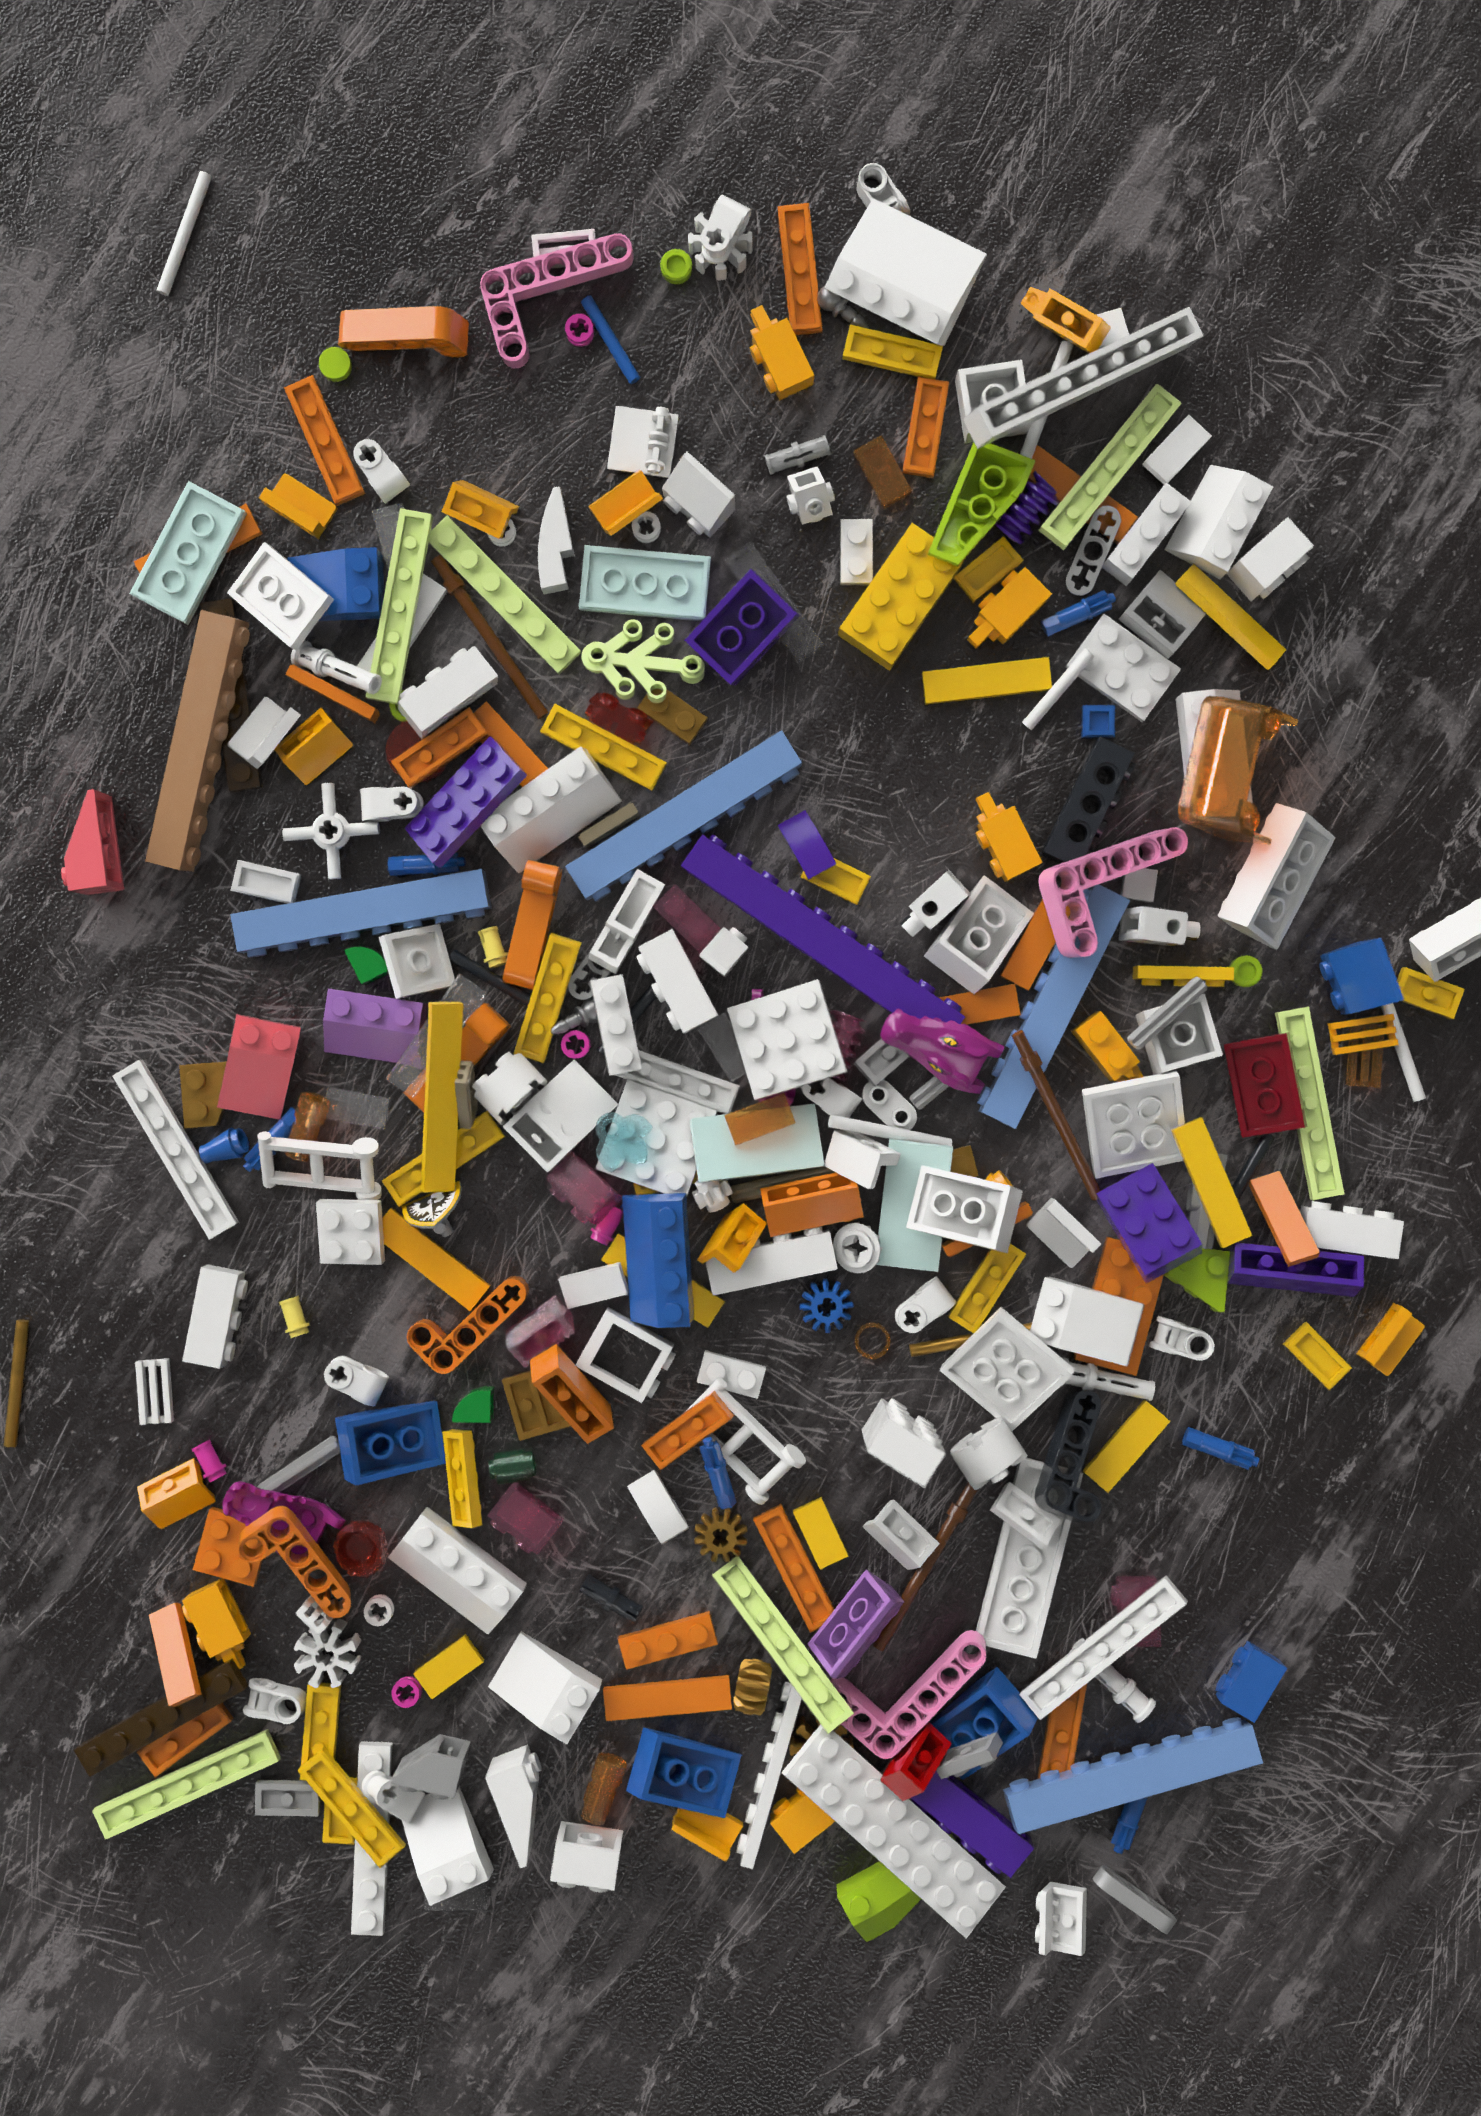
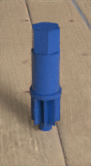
[1040,590,1116,636]
[388,852,465,876]
[243,1107,305,1172]
[1182,1427,1259,1470]
[699,1437,737,1509]
[1111,1797,1147,1854]

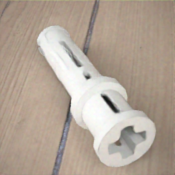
[291,640,382,694]
[1061,1357,1155,1401]
[1069,1638,1156,1723]

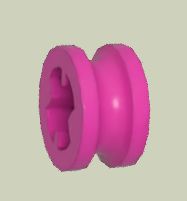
[565,314,594,347]
[561,1030,590,1059]
[392,1676,422,1708]

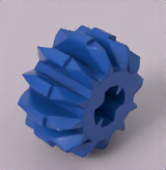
[799,1278,854,1333]

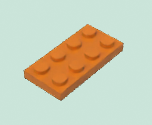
[1073,1236,1164,1376]

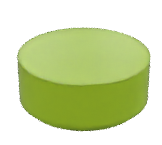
[660,249,692,284]
[319,347,352,382]
[1229,955,1262,987]

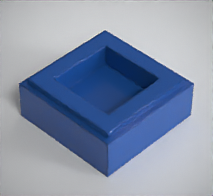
[1081,705,1115,739]

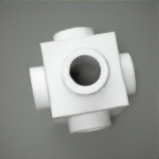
[786,467,835,525]

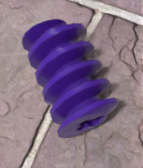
[995,471,1059,545]

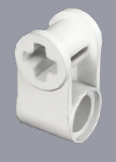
[857,163,910,215]
[701,195,752,264]
[353,439,410,504]
[360,787,424,822]
[801,1078,862,1118]
[895,1277,956,1333]
[1149,1316,1214,1361]
[324,1356,389,1407]
[243,1678,307,1724]
[362,1770,425,1823]

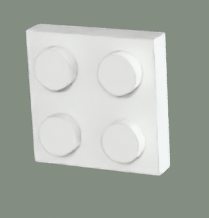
[379,924,457,999]
[316,1199,385,1265]

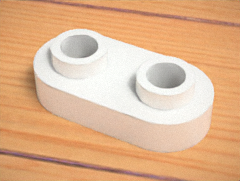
[862,1080,917,1130]

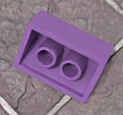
[323,989,428,1066]
[808,1569,904,1679]

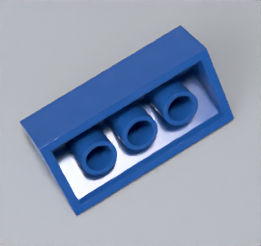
[622,1193,694,1328]

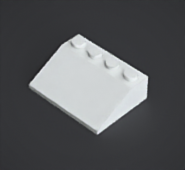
[825,198,987,346]

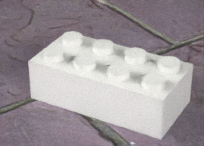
[862,1398,945,1487]

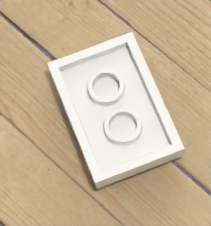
[227,542,334,651]
[1065,614,1181,722]

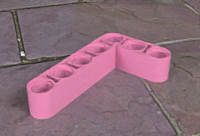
[480,233,634,368]
[1039,827,1188,958]
[830,1630,986,1759]

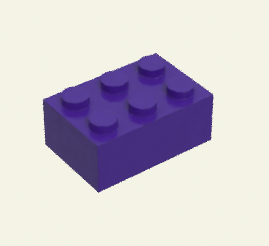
[685,569,801,686]
[1096,1163,1203,1284]

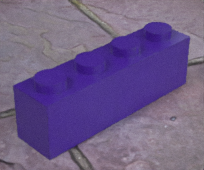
[1227,1243,1364,1297]
[911,1771,1034,1878]

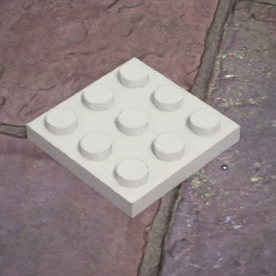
[727,979,848,1100]
[1082,1071,1185,1179]
[595,1079,717,1196]
[940,1307,1075,1431]

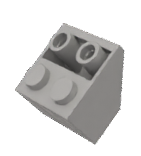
[1118,570,1206,659]
[391,1734,471,1800]

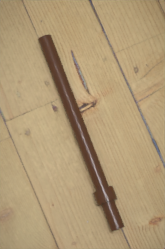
[431,555,549,720]
[1012,1030,1101,1201]
[872,1482,978,1652]

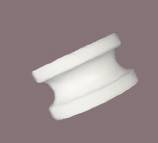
[632,511,661,543]
[488,519,516,547]
[364,1594,394,1626]

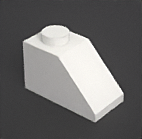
[699,927,749,977]

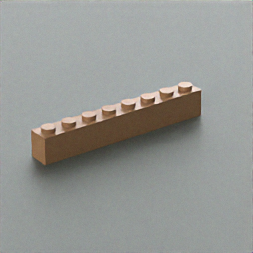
[145,610,250,872]

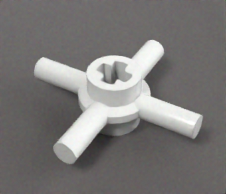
[282,783,380,879]

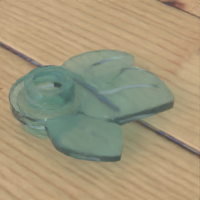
[595,1112,653,1173]

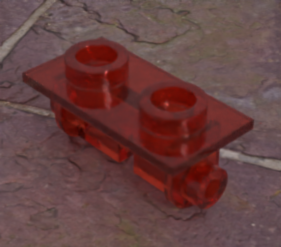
[585,692,653,745]

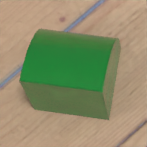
[344,947,389,985]
[452,1386,494,1423]

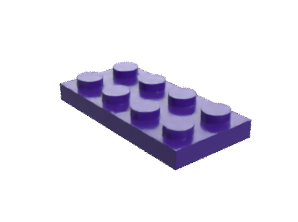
[404,736,527,868]

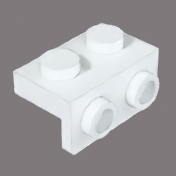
[1035,1882,1087,1956]

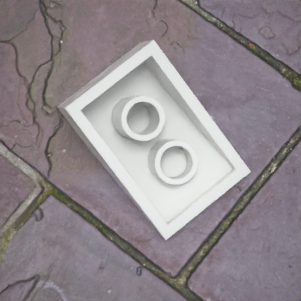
[924,875,1034,994]
[906,1166,1023,1253]
[1030,1277,1145,1366]
[488,1631,602,1744]
[485,1745,541,1868]
[402,1786,494,1906]

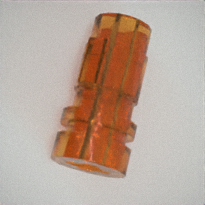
[285,1092,331,1162]
[581,1753,627,1825]

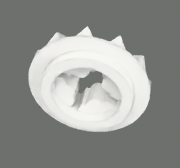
[833,1222,883,1273]

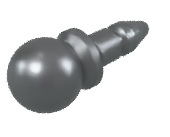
[817,286,869,329]
[551,998,598,1034]

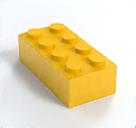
[838,523,965,671]

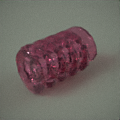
[830,1010,866,1081]

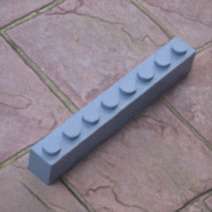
[565,730,802,902]
[230,869,492,958]
[977,884,1130,1129]
[1003,1717,1263,1834]

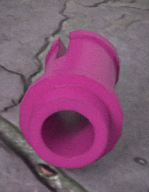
[591,1203,623,1246]
[192,1440,227,1482]

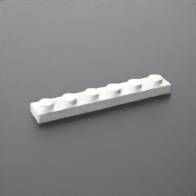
[113,1060,239,1240]
[1019,1576,1187,1720]
[736,1682,802,1869]
[351,1741,392,1936]

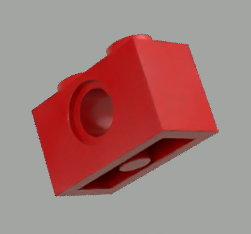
[880,1722,952,1801]

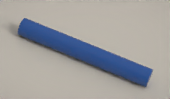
[581,295,640,384]

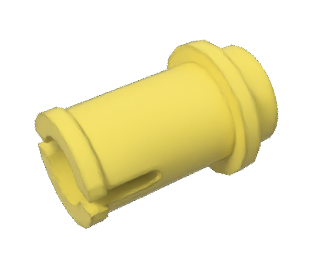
[478,926,508,968]
[279,1296,310,1338]

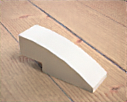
[538,486,575,594]
[588,869,665,974]

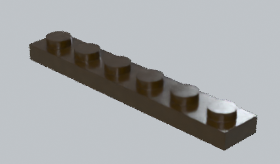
[200,598,263,792]
[74,1658,249,1777]

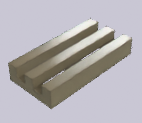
[578,802,640,849]
[455,1060,478,1129]

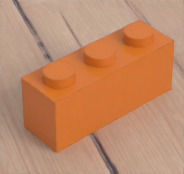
[760,1172,864,1237]
[530,1344,614,1444]

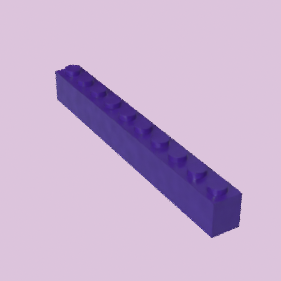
[681,834,965,1024]

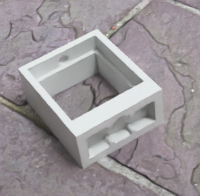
[576,1307,676,1403]

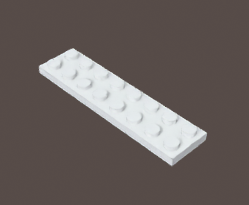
[782,1724,1005,1939]

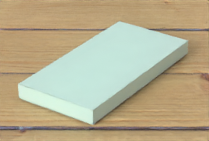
[129,481,247,625]
[579,545,711,621]
[689,1104,824,1183]
[876,1139,953,1272]

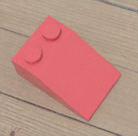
[61,789,124,895]
[217,1014,301,1120]

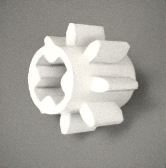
[692,1180,733,1212]

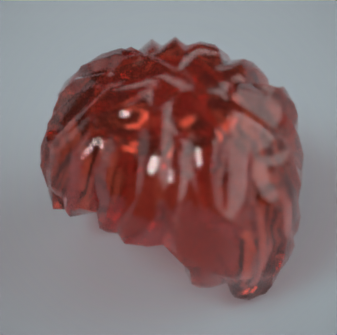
[333,1520,389,1579]

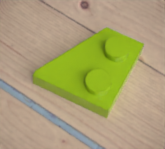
[1163,1248,1230,1313]

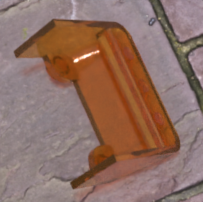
[1178,696,1298,845]

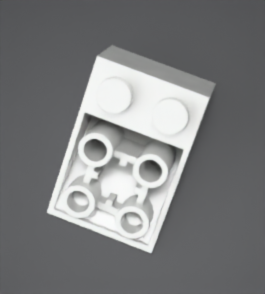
[503,1059,618,1173]

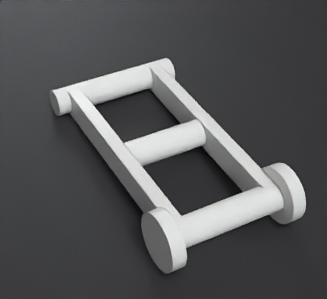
[258,1131,382,1200]
[686,1378,806,1505]

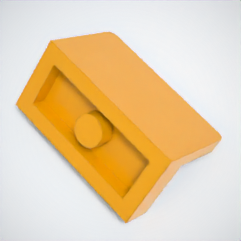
[588,470,663,536]
[259,473,338,539]
[442,480,519,539]
[274,707,353,785]
[697,1203,767,1273]
[1356,1303,1425,1376]
[137,1458,216,1529]
[672,1808,743,1862]

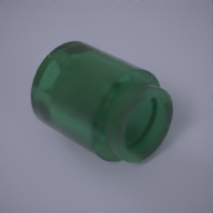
[488,1449,536,1485]

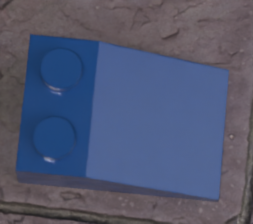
[287,547,384,621]
[1319,938,1404,1015]
[335,1401,446,1485]
[930,1667,1038,1780]
[626,1727,741,1818]

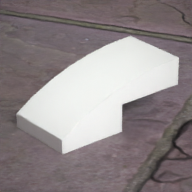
[1142,415,1212,484]
[627,1470,689,1544]

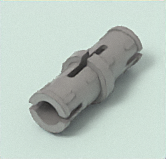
[764,435,831,475]

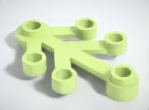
[582,619,705,703]

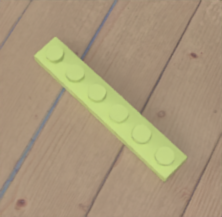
[1039,384,1181,550]
[366,508,433,704]
[429,516,581,674]
[1275,1007,1344,1200]
[712,1556,854,1734]
[93,1729,281,1840]

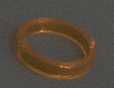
[855,1323,890,1359]

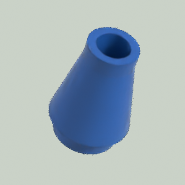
[199,1128,249,1164]

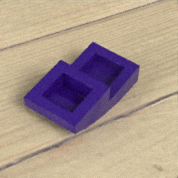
[778,810,836,880]

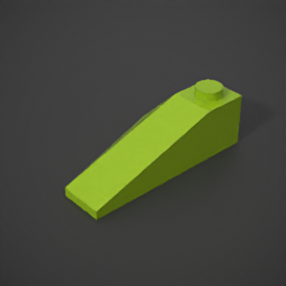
[928,442,1036,566]
[836,1833,956,1942]

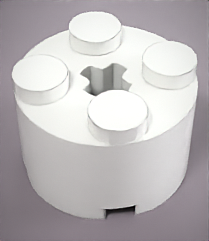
[472,1052,547,1125]
[950,1417,1028,1490]

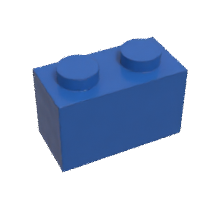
[1215,1640,1287,1723]

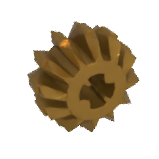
[694,1507,747,1562]
[733,1658,772,1715]

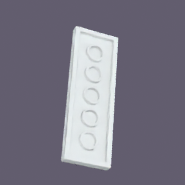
[976,1458,1083,1659]

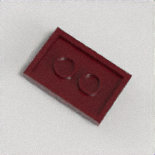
[1224,1032,1307,1138]

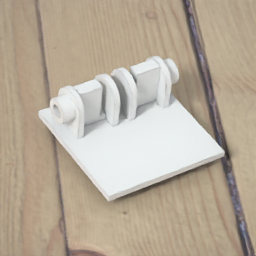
[607,406,679,478]

